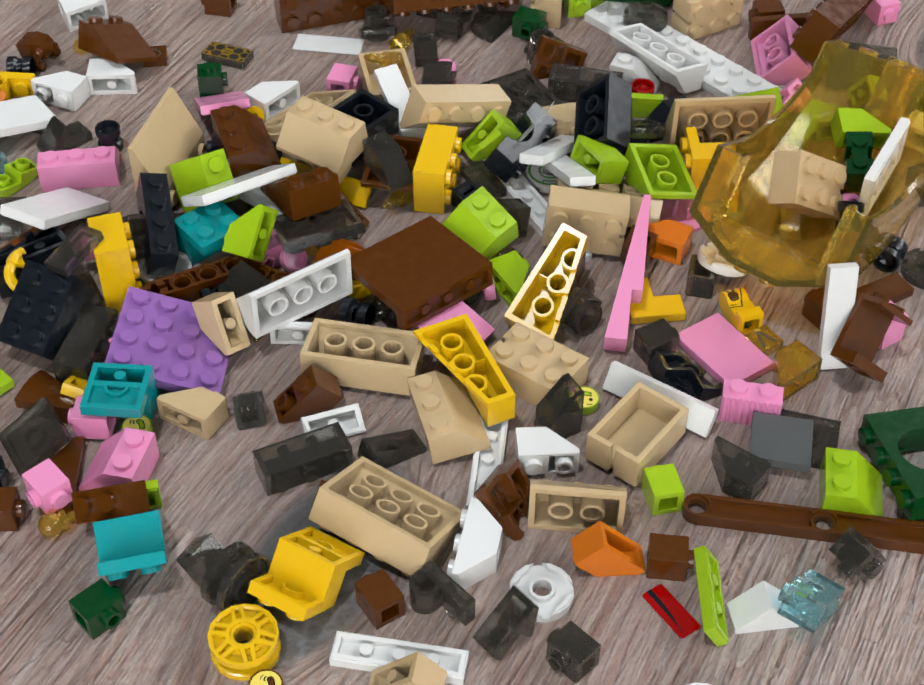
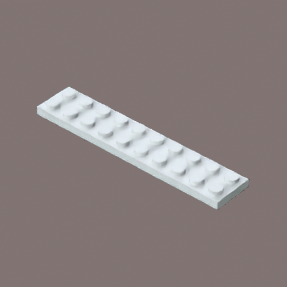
[584,1,783,99]

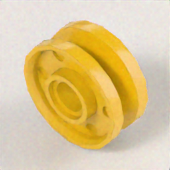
[207,603,281,681]

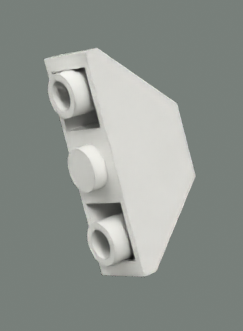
[447,497,503,593]

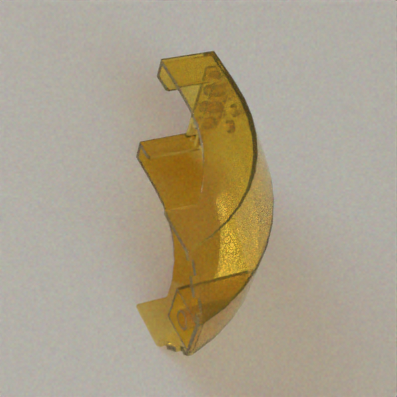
[689,40,924,288]

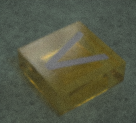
[744,324,784,356]

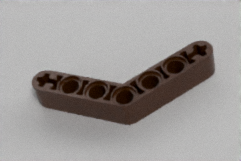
[143,255,319,318]

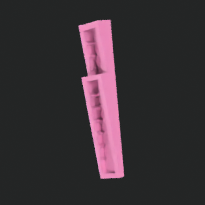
[603,194,651,352]

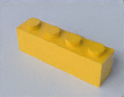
[504,223,588,340]
[413,313,515,427]

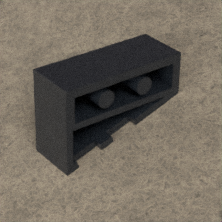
[0,226,78,299]

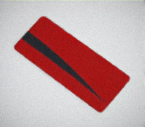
[642,584,701,639]

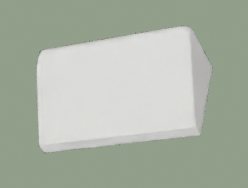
[270,322,313,345]
[300,403,366,447]

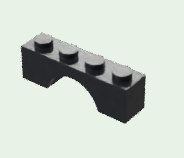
[483,102,557,184]
[136,173,179,275]

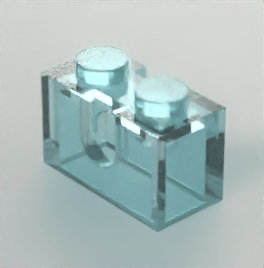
[777,569,846,633]

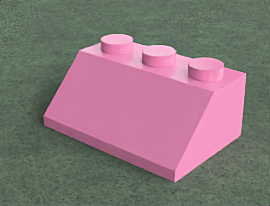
[750,14,813,85]
[37,146,120,192]

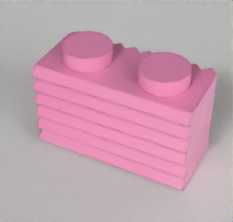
[718,378,784,426]

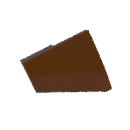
[528,34,588,82]
[14,370,76,424]
[474,459,530,541]

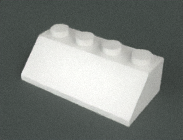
[609,23,708,94]
[236,249,353,339]

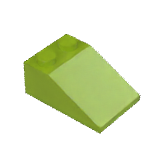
[624,143,699,200]
[442,186,519,260]

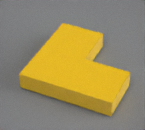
[629,278,686,324]

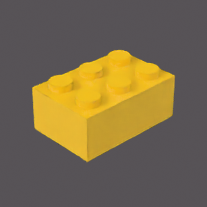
[413,123,462,215]
[87,212,143,315]

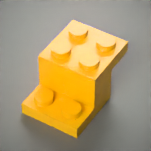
[680,127,739,215]
[247,526,365,621]

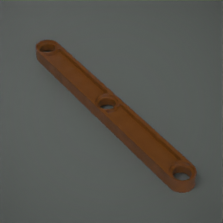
[682,493,924,554]

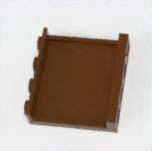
[351,216,493,330]

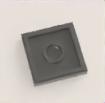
[748,411,814,473]

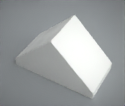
[726,580,800,634]

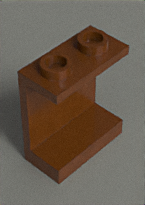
[830,292,913,383]

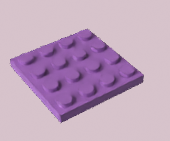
[105,286,229,393]

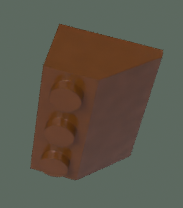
[210,105,281,179]

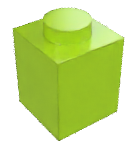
[641,463,685,516]

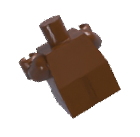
[15,31,61,72]

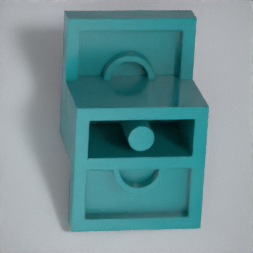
[174,201,239,266]
[79,362,161,419]
[93,509,168,581]

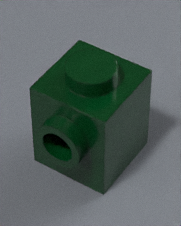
[512,6,549,43]
[197,62,228,97]
[68,578,126,640]

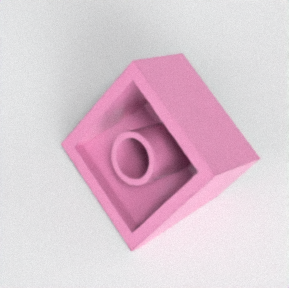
[79,427,160,491]

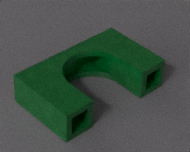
[858,406,924,521]

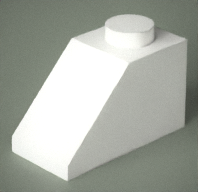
[609,52,660,94]
[86,59,138,95]
[244,80,300,122]

